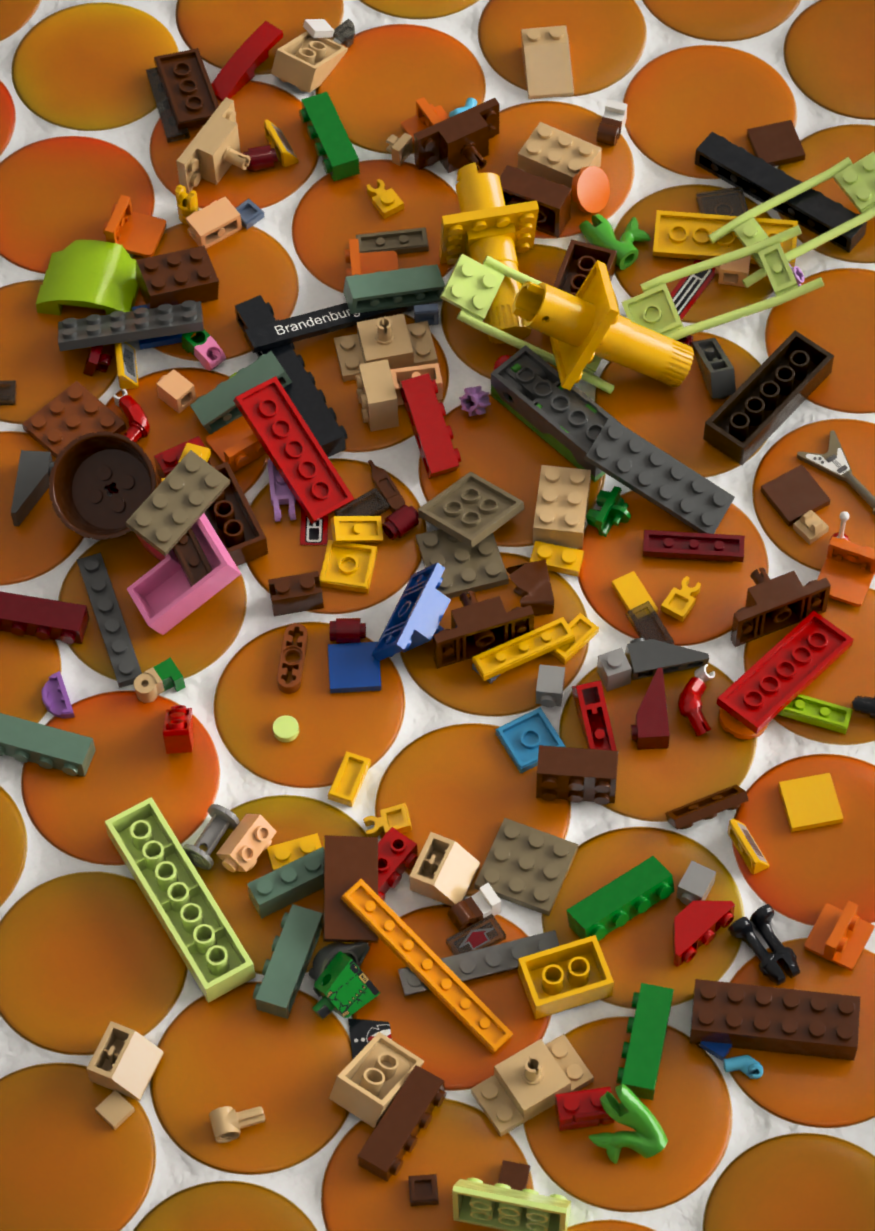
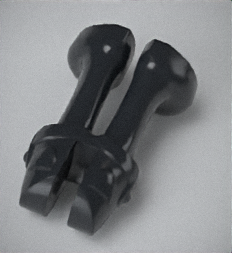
[728,904,800,986]

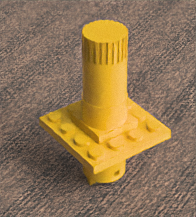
[439,162,539,344]
[512,260,694,390]

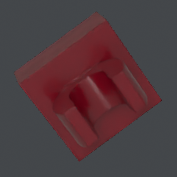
[83,345,112,376]

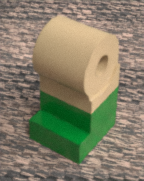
[134,657,186,703]

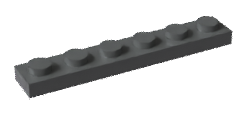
[77,553,142,688]
[398,930,559,997]

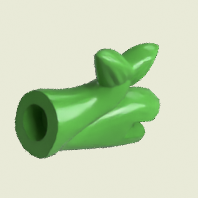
[579,214,651,270]
[589,1083,668,1164]

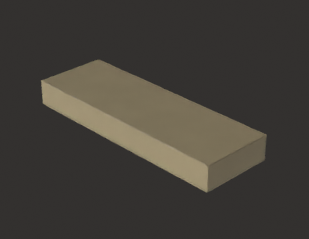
[356,227,429,254]

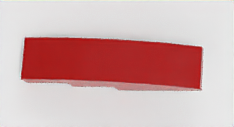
[211,21,283,102]

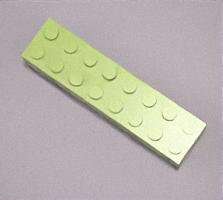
[105,797,256,1003]

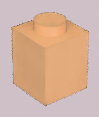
[157,369,196,413]

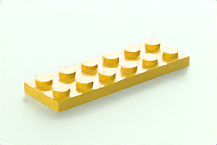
[653,210,798,267]

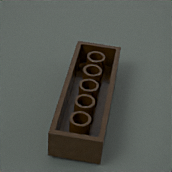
[703,330,834,465]

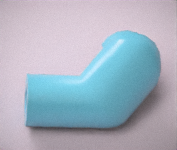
[723,1055,763,1079]

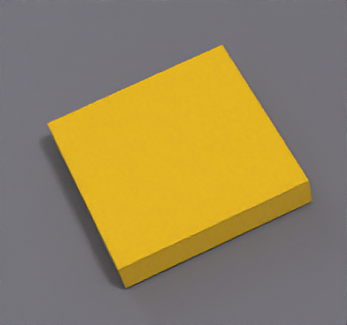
[319,540,378,593]
[778,773,843,832]

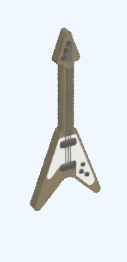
[797,430,875,515]

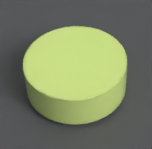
[273,715,299,742]

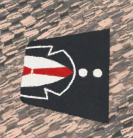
[348,1019,392,1059]

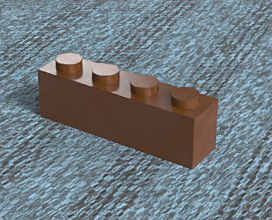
[358,1065,446,1182]

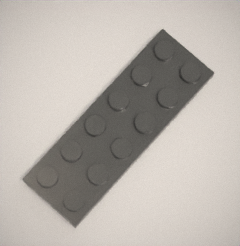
[58,300,204,351]
[583,417,735,534]

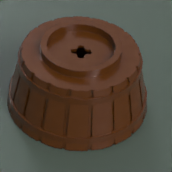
[49,431,157,540]

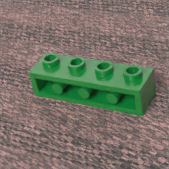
[299,92,360,181]
[566,856,675,941]
[616,983,674,1100]

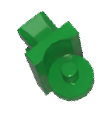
[586,486,631,537]

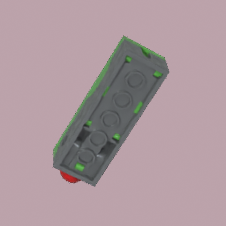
[491,345,621,482]

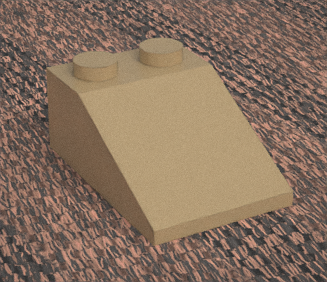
[521,25,574,99]
[271,31,348,93]
[329,1032,424,1128]

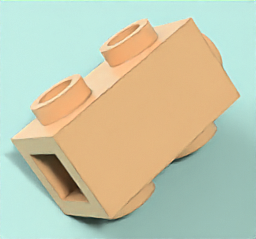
[216,814,277,872]

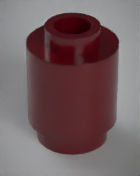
[243,144,278,171]
[382,504,419,540]
[329,618,366,644]

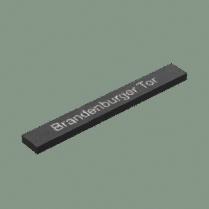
[244,303,429,353]

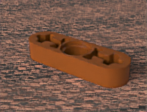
[277,623,308,694]

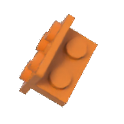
[401,97,450,144]
[804,901,874,971]

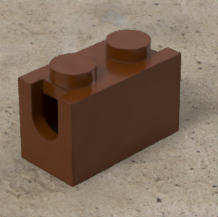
[268,571,324,616]

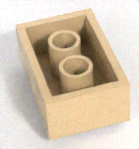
[518,122,602,194]
[533,465,591,549]

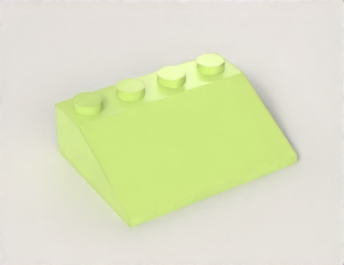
[452,1178,571,1231]

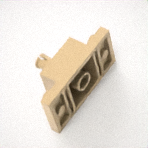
[177,97,251,194]
[334,314,438,382]
[471,1034,594,1137]

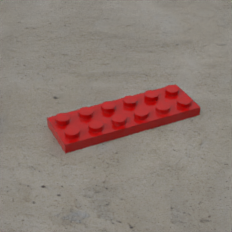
[233,376,354,524]
[716,610,854,734]

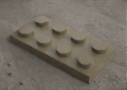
[126,450,230,556]

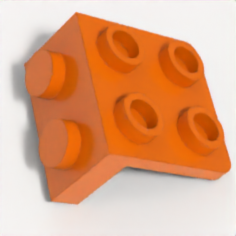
[103,195,167,258]
[345,239,398,276]
[206,416,266,473]
[817,536,875,607]

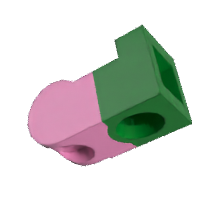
[182,329,226,371]

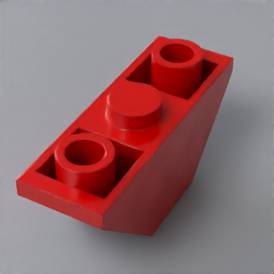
[163,705,194,754]
[673,900,735,967]

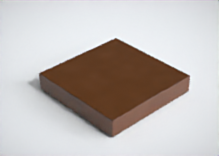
[747,120,806,167]
[761,465,830,526]

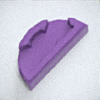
[41,671,75,719]

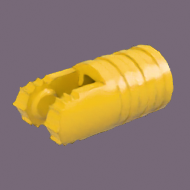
[175,184,199,225]

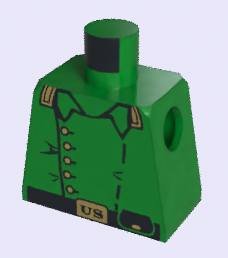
[312,951,380,1020]

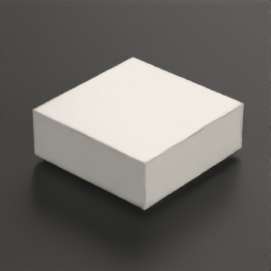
[303,19,334,38]

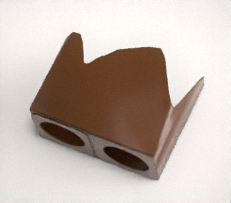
[506,560,554,616]

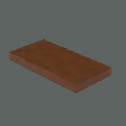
[154,48,219,129]
[323,835,378,943]

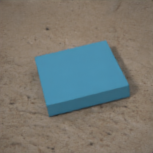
[495,707,566,774]

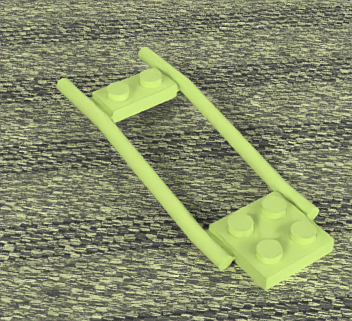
[708,151,875,288]
[621,225,825,341]
[440,254,615,394]

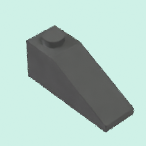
[692,338,736,399]
[11,450,54,526]
[625,638,709,680]

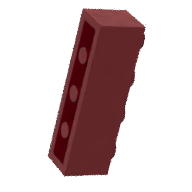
[0,591,89,644]

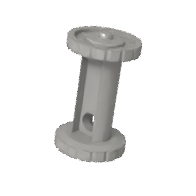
[183,804,240,870]

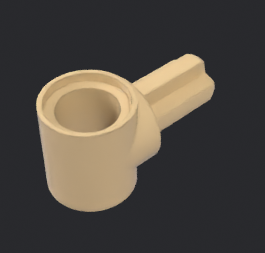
[209,1106,265,1143]

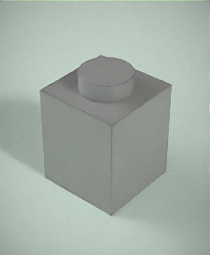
[597,648,632,692]
[536,664,565,707]
[676,861,716,906]

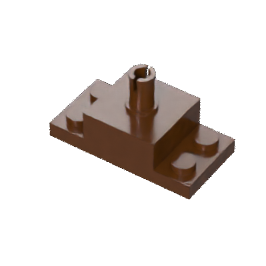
[414,98,499,173]
[731,568,831,647]
[433,591,534,669]

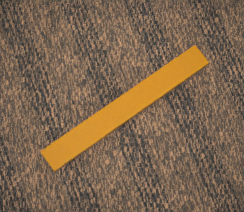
[341,879,513,1054]

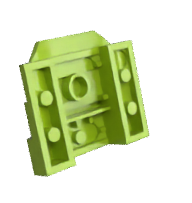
[36,240,139,315]

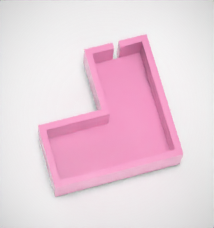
[127,513,241,635]

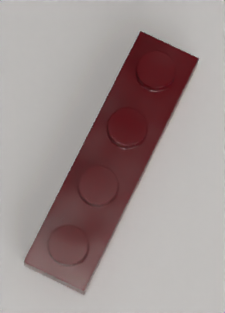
[643,530,745,562]

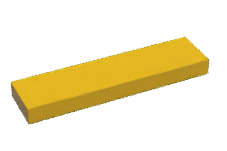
[472,617,575,681]

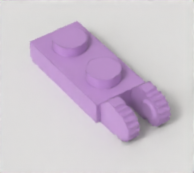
[267,459,296,522]

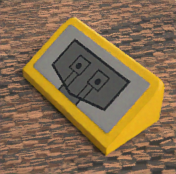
[264,119,299,168]
[115,342,139,390]
[727,819,769,875]

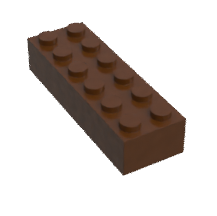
[689,979,860,1060]

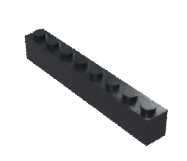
[695,132,867,253]
[235,295,348,457]

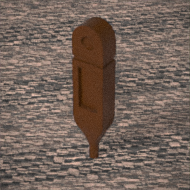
[368,460,405,513]

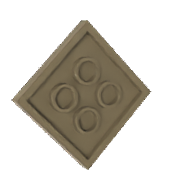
[418,471,524,548]
[416,529,509,599]
[475,818,578,916]

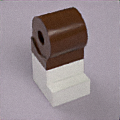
[596,99,627,146]
[448,883,501,932]

